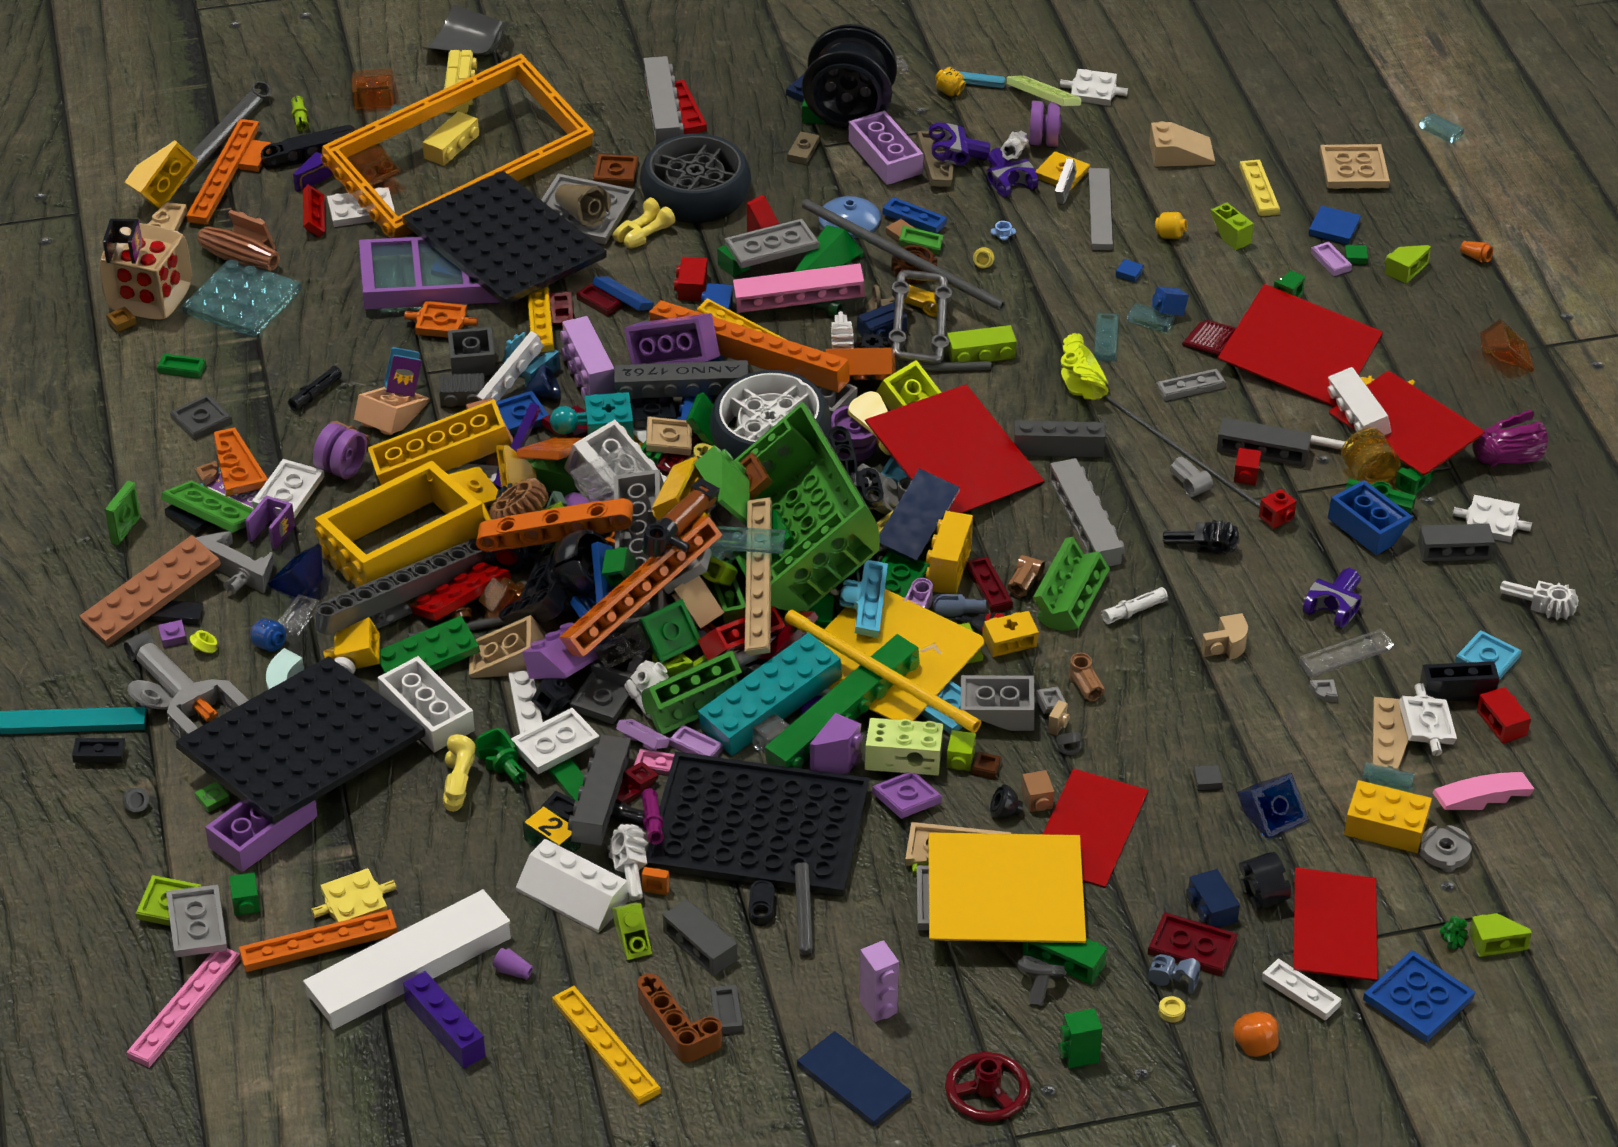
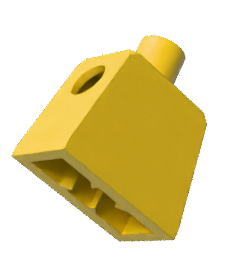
[323,617,380,669]

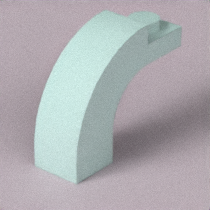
[266,648,304,690]

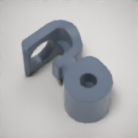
[1148,954,1200,994]

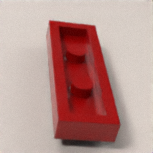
[303,184,325,238]

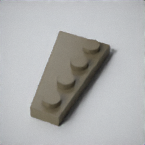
[916,131,953,187]

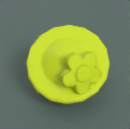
[190,630,217,653]

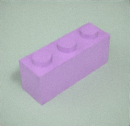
[859,940,899,1023]

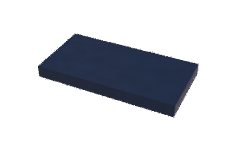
[880,468,960,564]
[797,1031,911,1127]

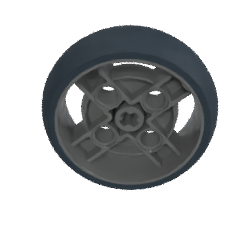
[640,134,751,223]

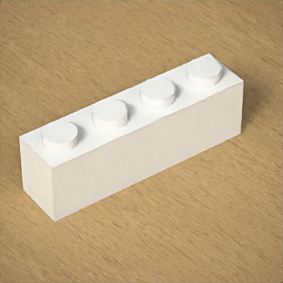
[1327,367,1392,442]

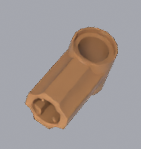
[1008,555,1045,598]
[1068,653,1105,702]

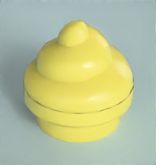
[973,247,994,269]

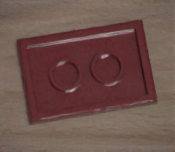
[1147,912,1238,977]

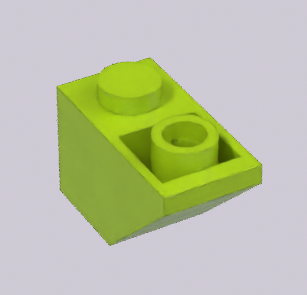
[1211,203,1254,251]
[611,902,652,960]

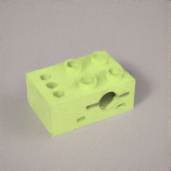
[865,718,943,775]

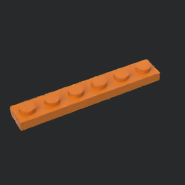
[239,909,398,972]

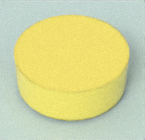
[1158,996,1185,1023]

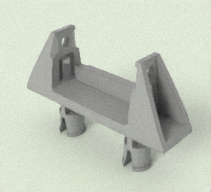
[196,531,274,595]

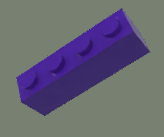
[403,971,486,1069]

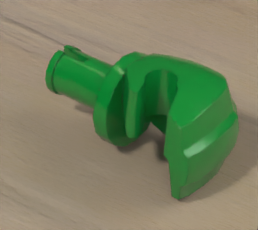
[474,728,527,784]

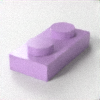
[616,719,670,751]

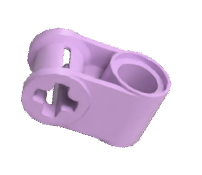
[903,578,933,610]

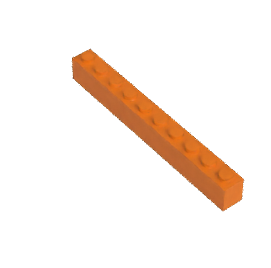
[649,300,850,393]

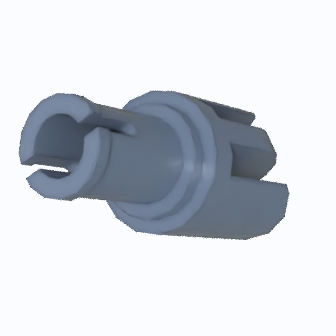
[932,594,986,617]

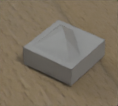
[1035,687,1065,714]

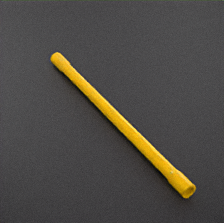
[785,609,981,733]

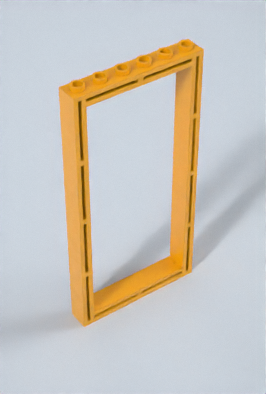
[321,53,594,238]

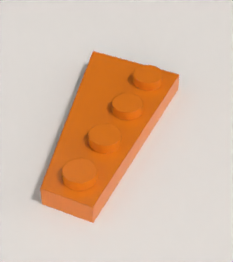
[214,427,268,497]

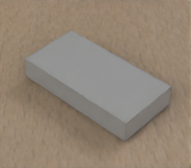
[1055,158,1077,204]

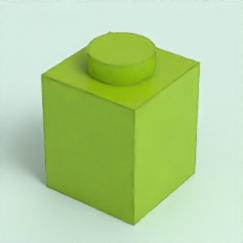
[946,730,976,771]

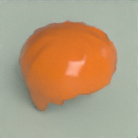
[1233,1011,1279,1057]

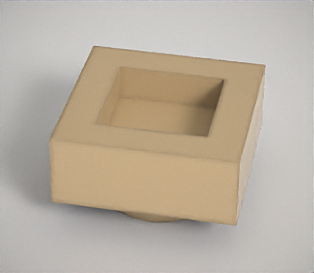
[1048,700,1070,736]

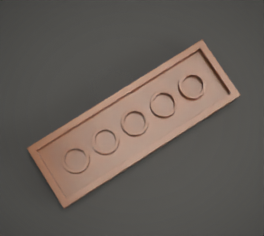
[79,535,221,646]

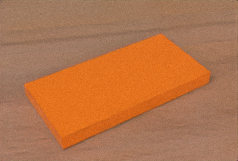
[517,437,583,460]

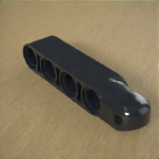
[261,125,355,166]

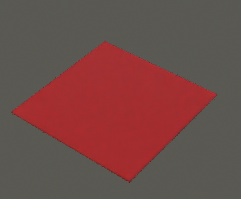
[1218,284,1383,407]
[865,384,1044,513]

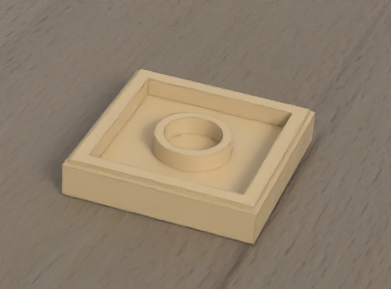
[646,417,692,456]

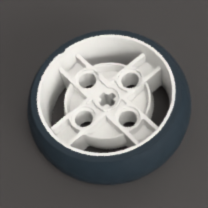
[710,370,831,460]

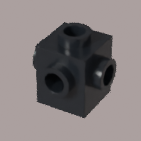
[531,678,575,717]

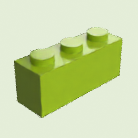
[947,325,1017,362]

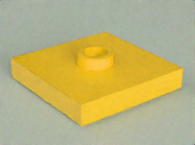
[1036,151,1090,190]
[448,466,498,507]

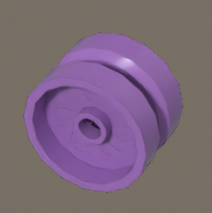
[1029,101,1062,147]
[828,406,878,462]
[313,422,367,479]

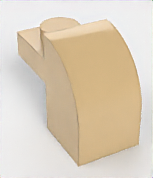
[1201,613,1248,660]

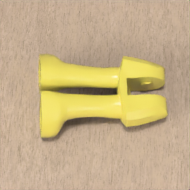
[612,197,675,249]
[443,734,476,812]

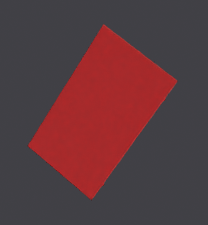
[1042,768,1148,888]
[1292,867,1377,981]

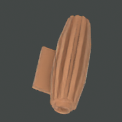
[197,210,280,272]

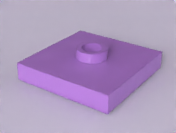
[872,773,942,819]

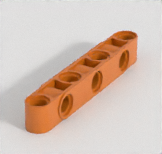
[476,498,634,552]

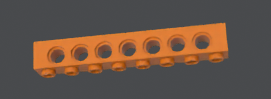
[559,516,722,657]

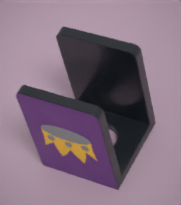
[103,219,143,264]

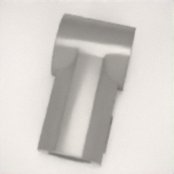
[1170,456,1213,497]

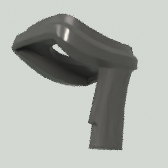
[1017,956,1067,1005]

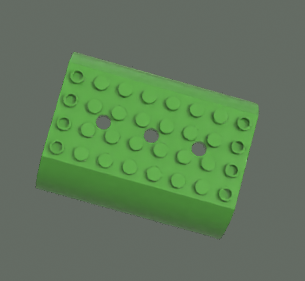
[721,402,880,611]

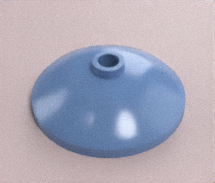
[819,196,881,238]

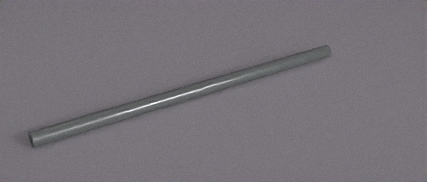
[802,199,1005,311]

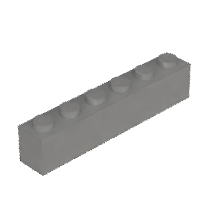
[644,56,684,145]
[1049,458,1125,566]

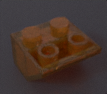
[347,144,401,186]

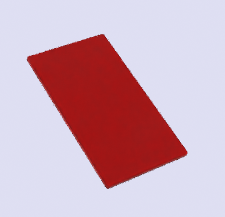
[1329,371,1485,475]

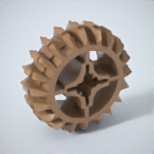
[489,478,549,519]

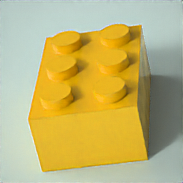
[926,511,973,594]
[1344,780,1432,853]

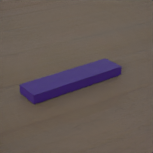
[494,403,541,490]

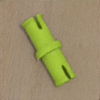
[291,96,309,131]

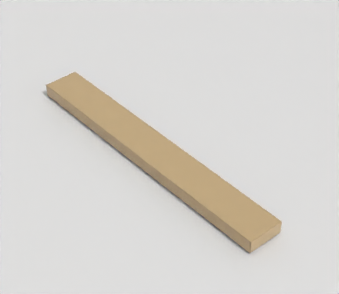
[745,497,772,656]

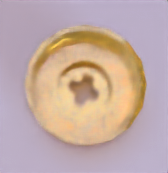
[1341,428,1401,484]

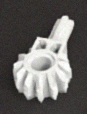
[831,311,854,349]
[1500,581,1579,620]
[607,824,648,901]

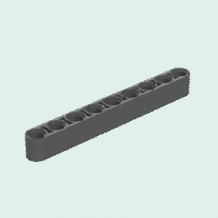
[315,539,486,634]

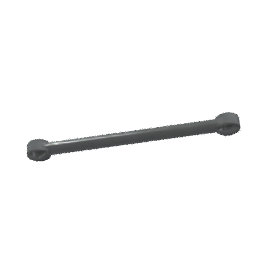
[177,81,271,191]

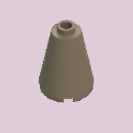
[555,184,611,227]

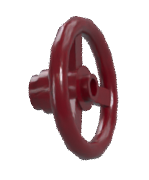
[945,1052,1030,1122]

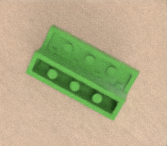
[1033,537,1110,631]
[642,650,742,735]

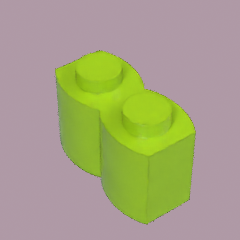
[701,554,738,587]

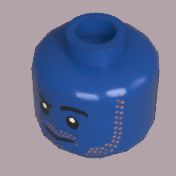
[251,618,286,652]

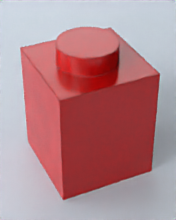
[1234,448,1261,485]

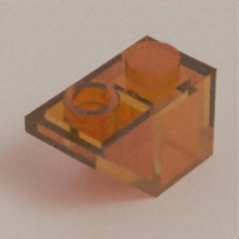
[478,577,525,614]

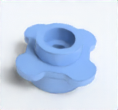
[991,221,1016,240]

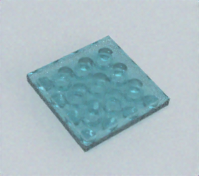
[182,260,302,337]

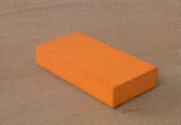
[238,140,271,172]

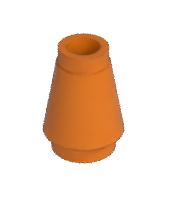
[1460,241,1494,263]

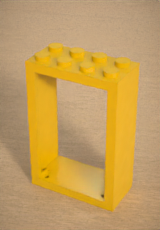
[314,461,484,588]

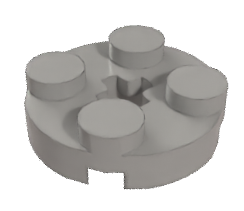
[1420,825,1472,872]

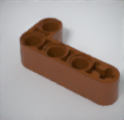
[637,973,722,1062]

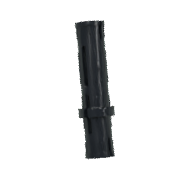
[288,366,342,411]

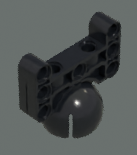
[499,530,609,626]

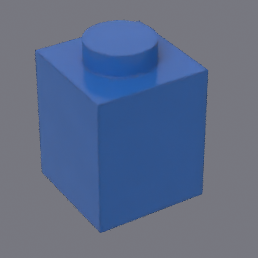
[1152,287,1189,316]

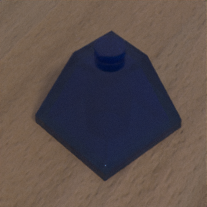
[267,543,323,598]
[1237,773,1309,838]

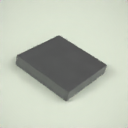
[170,394,232,440]

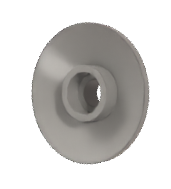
[127,680,173,710]

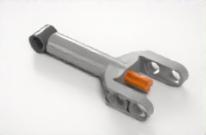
[123,631,249,739]

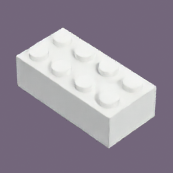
[378,656,475,752]

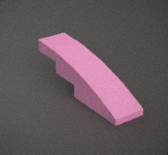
[1432,772,1534,810]

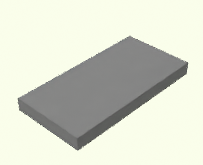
[725,219,819,268]

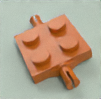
[404,301,478,338]

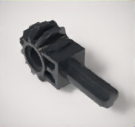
[1163,520,1240,555]

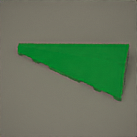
[794,225,864,272]

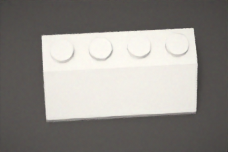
[516,839,628,934]

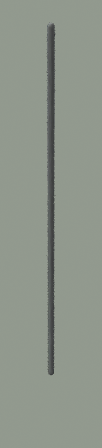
[1103,395,1260,508]

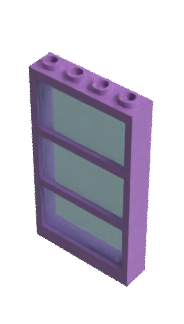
[359,237,518,309]

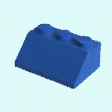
[1328,480,1413,555]

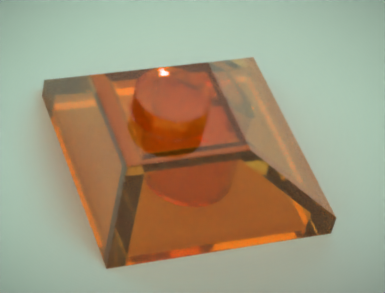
[1480,319,1535,372]

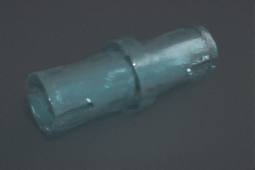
[1362,762,1414,789]

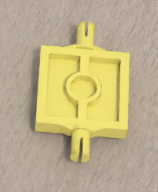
[311,868,397,923]

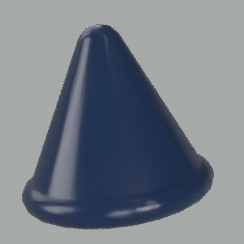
[522,365,560,400]

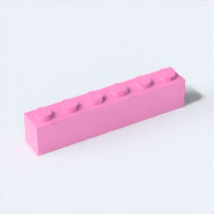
[733,263,865,313]

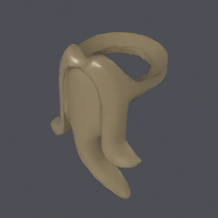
[865,285,914,313]

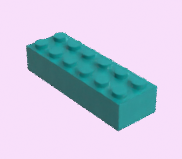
[698,632,842,756]

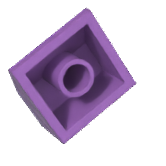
[810,713,863,774]

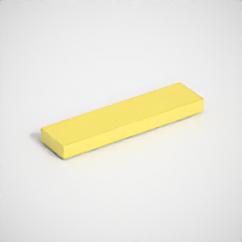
[1240,160,1280,217]

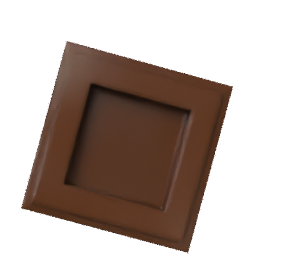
[971,751,1002,779]

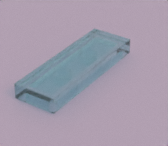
[1094,313,1119,361]
[712,526,786,554]

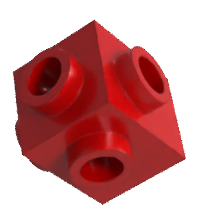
[1259,489,1297,529]

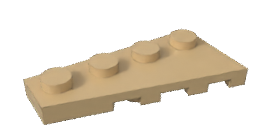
[1372,697,1409,775]
[905,822,1011,866]

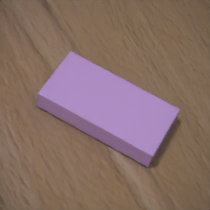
[1311,242,1352,277]
[669,725,724,757]

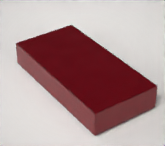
[576,283,622,317]

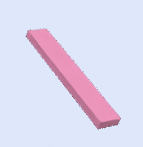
[126,948,241,1068]

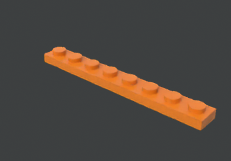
[186,119,260,225]

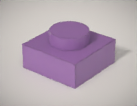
[158,620,187,648]

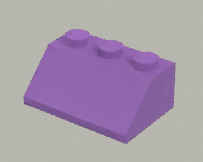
[522,623,610,679]

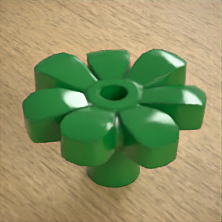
[1440,916,1467,949]

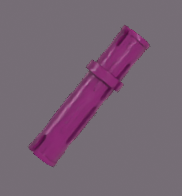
[641,788,664,844]

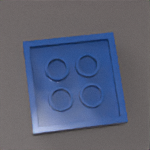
[1363,950,1475,1043]

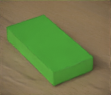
[898,226,943,255]

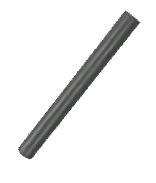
[904,361,991,372]

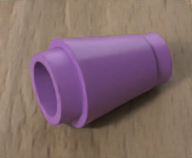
[493,948,533,980]

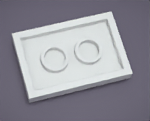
[327,187,395,227]
[252,459,324,519]
[511,708,600,774]

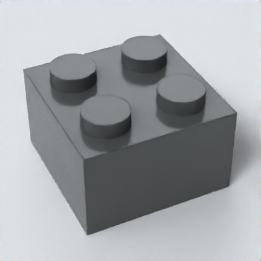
[448,327,496,376]

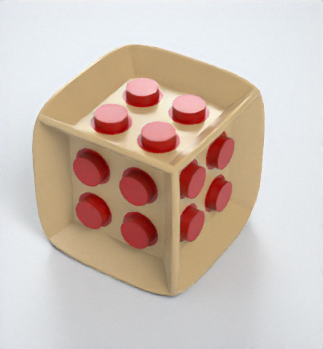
[100,223,192,320]

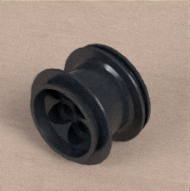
[802,24,897,128]

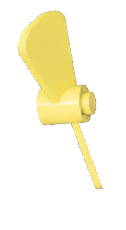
[848,391,891,455]

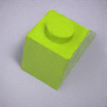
[1384,245,1431,284]
[1469,913,1532,957]

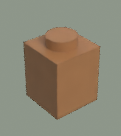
[1021,770,1054,812]

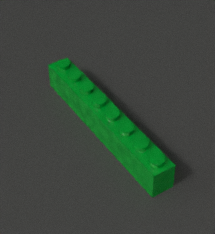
[765,634,920,768]

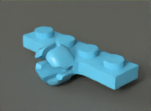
[839,560,888,638]

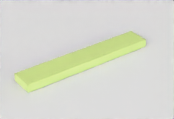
[1007,76,1081,106]

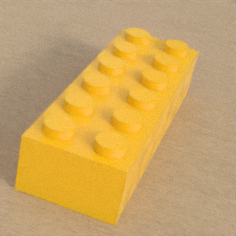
[368,399,512,485]

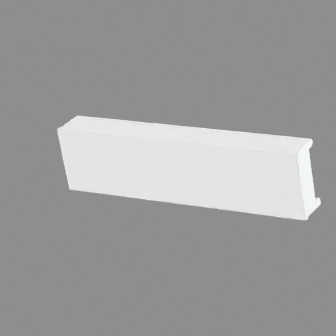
[303,889,511,1030]

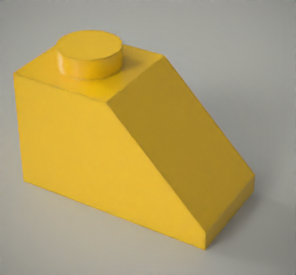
[496,445,537,487]

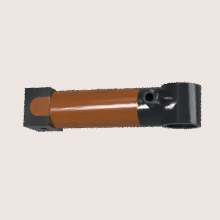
[642,478,720,557]

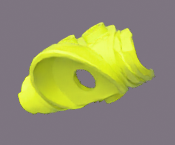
[1061,333,1109,400]

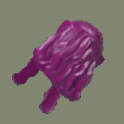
[1472,410,1549,467]

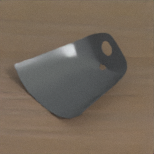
[422,5,509,57]

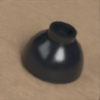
[990,784,1023,818]

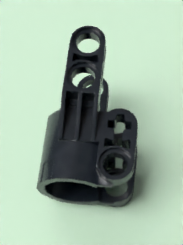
[828,426,884,522]

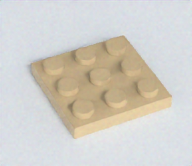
[1320,144,1390,189]

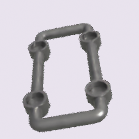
[888,270,952,364]

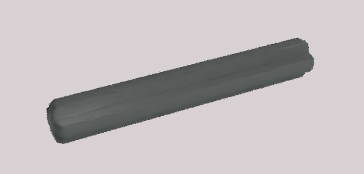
[795,862,813,955]

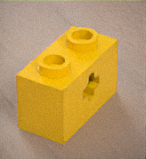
[982,611,1039,657]

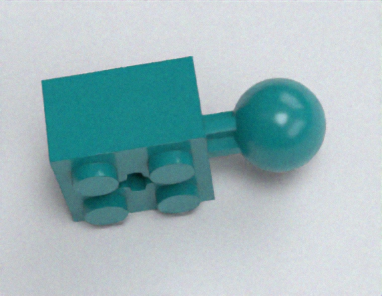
[550,392,634,441]

